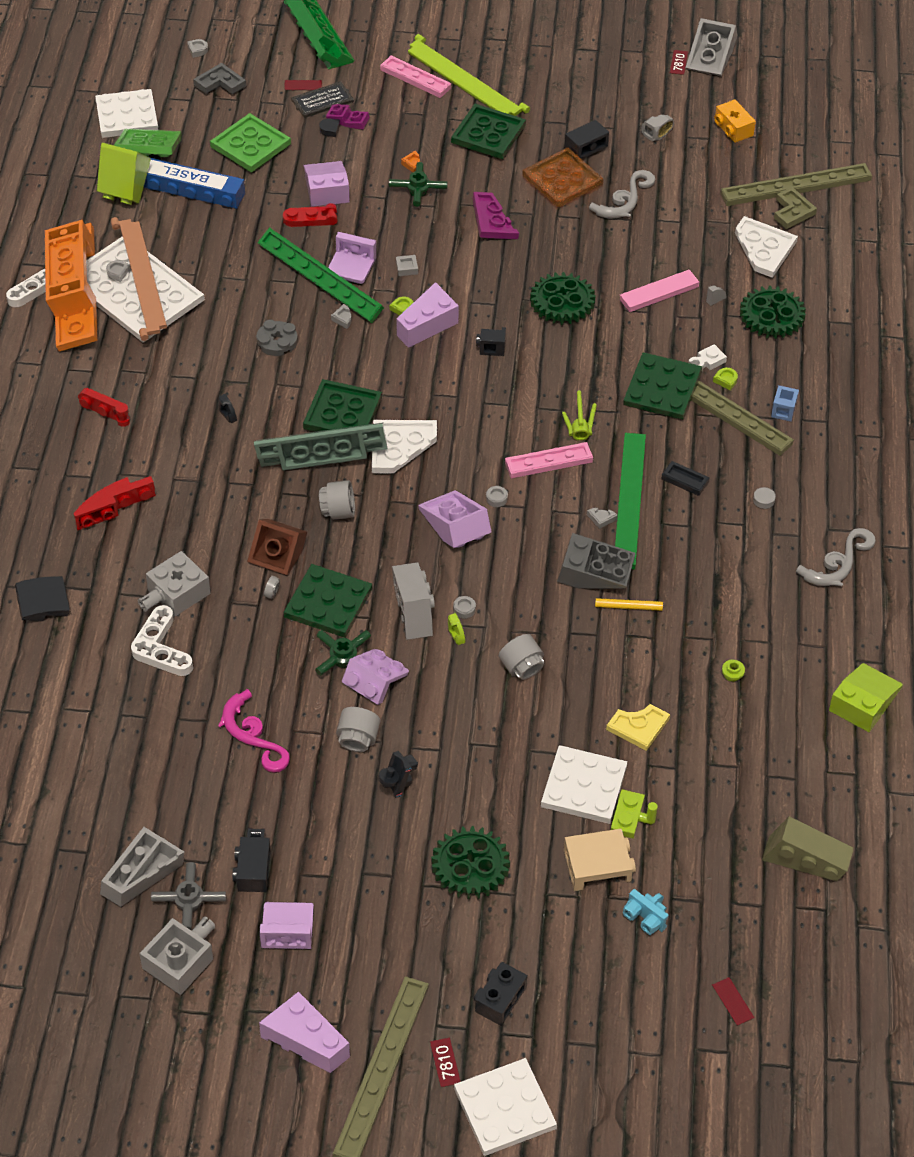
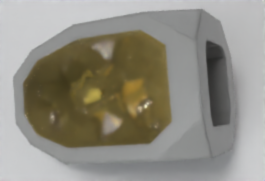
[641,115,674,141]

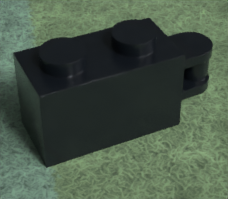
[232,828,271,892]

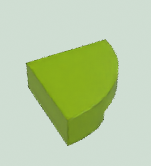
[448,613,465,645]

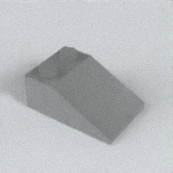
[686,19,738,76]

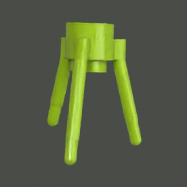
[562,390,597,441]

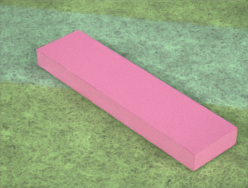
[380,56,451,98]
[620,270,699,312]
[505,442,593,478]

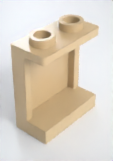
[564,829,636,891]

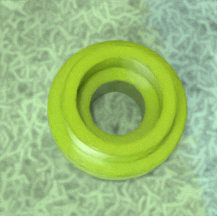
[722,660,745,682]

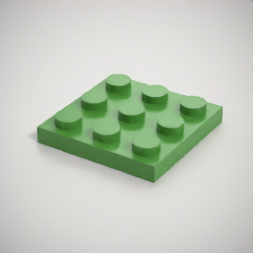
[210,113,291,172]
[114,129,181,157]

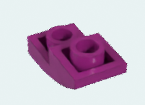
[326,104,370,129]

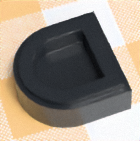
[319,118,340,137]

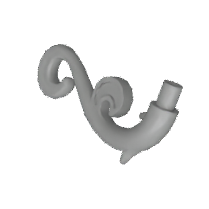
[589,170,655,219]
[796,528,876,586]

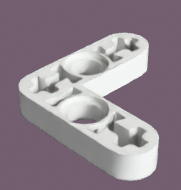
[6,269,46,307]
[131,605,193,676]

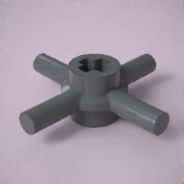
[151,862,226,930]

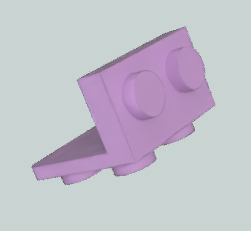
[328,232,376,284]
[342,649,409,705]

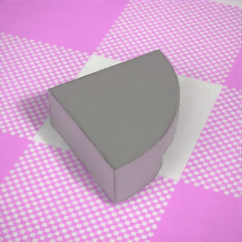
[706,286,726,306]
[331,304,352,329]
[587,508,618,529]

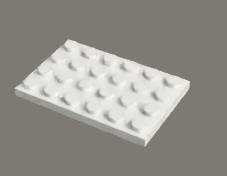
[86,236,205,343]

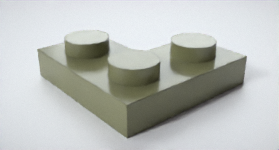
[774,187,817,229]

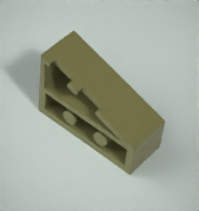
[762,816,854,881]

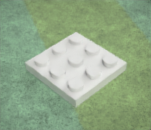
[95,89,158,138]
[541,745,627,824]
[454,1058,557,1156]

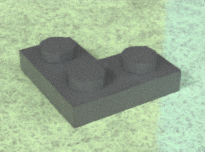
[193,63,246,94]

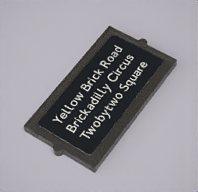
[291,81,354,118]

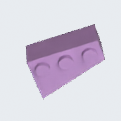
[397,282,459,348]
[259,992,350,1073]

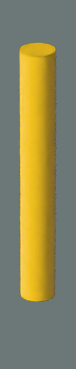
[595,598,663,611]

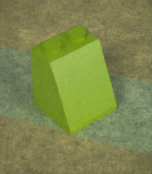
[97,143,151,205]

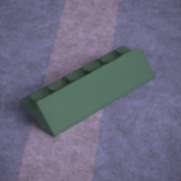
[254,422,388,470]

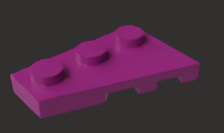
[472,192,519,239]

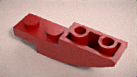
[73,476,156,531]

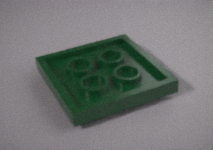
[451,104,526,159]
[623,352,702,420]
[303,379,382,432]
[284,564,373,638]

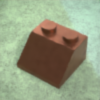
[247,519,307,575]

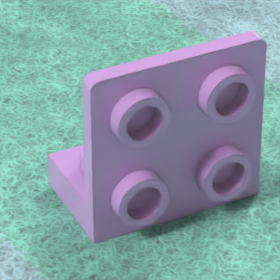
[260,902,314,949]

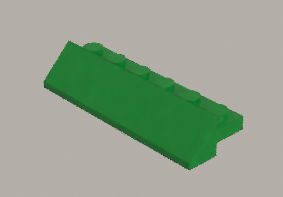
[284,0,355,70]

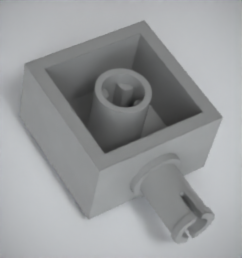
[138,551,211,616]
[140,917,215,995]

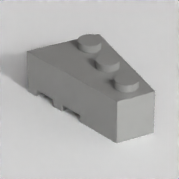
[392,563,435,640]
[100,827,184,907]

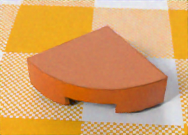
[401,151,420,172]

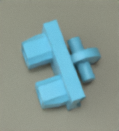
[623,889,669,935]

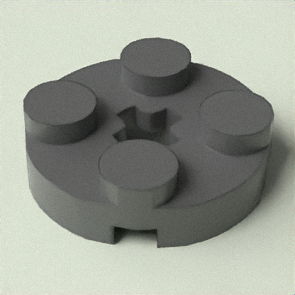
[256,320,298,356]

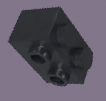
[564,120,609,161]
[474,961,528,1026]

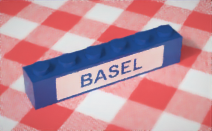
[144,158,245,209]

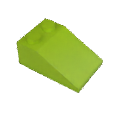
[829,663,903,733]

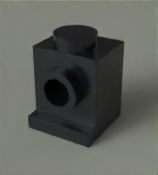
[476,327,506,356]

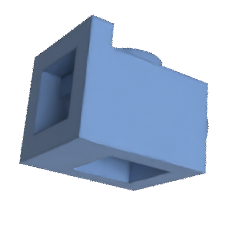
[771,385,799,422]

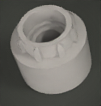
[319,480,355,520]
[498,634,544,680]
[336,707,381,752]

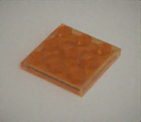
[522,147,604,207]

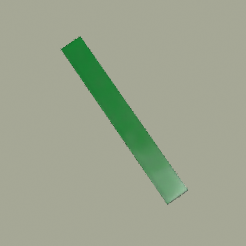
[258,227,384,323]
[615,433,646,570]

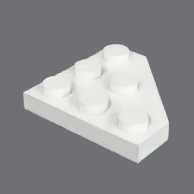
[735,216,798,278]
[372,420,437,473]

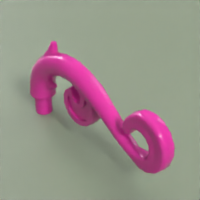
[218,689,290,773]

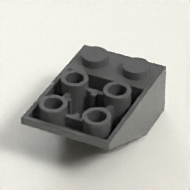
[557,533,635,588]

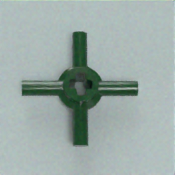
[389,162,447,207]
[315,630,371,676]

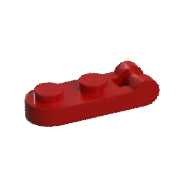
[283,203,338,227]
[78,388,130,427]

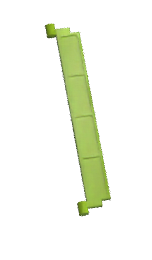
[408,34,530,116]

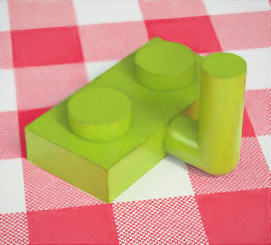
[611,790,658,839]

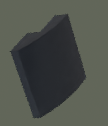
[15,576,70,621]

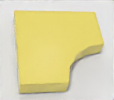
[606,704,670,751]

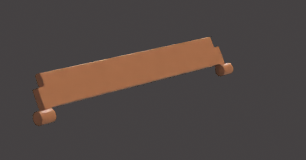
[111,217,167,341]

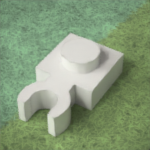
[688,344,727,371]

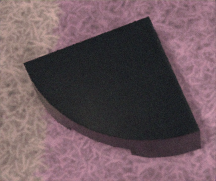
[218,394,237,423]

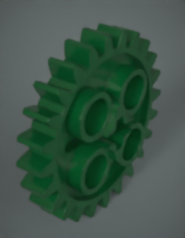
[530,272,596,325]
[740,286,806,339]
[431,826,510,900]

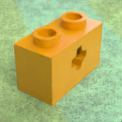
[714,100,756,143]

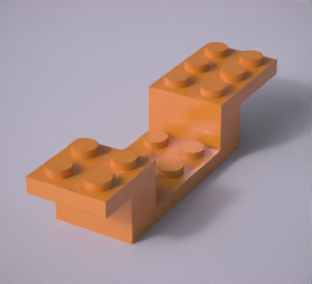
[45,220,97,351]

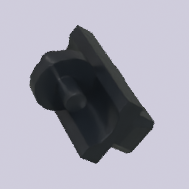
[378,751,418,798]

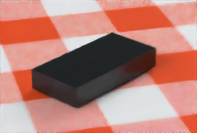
[661,461,710,496]

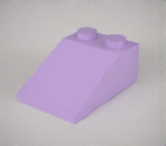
[304,161,349,207]
[418,490,491,548]

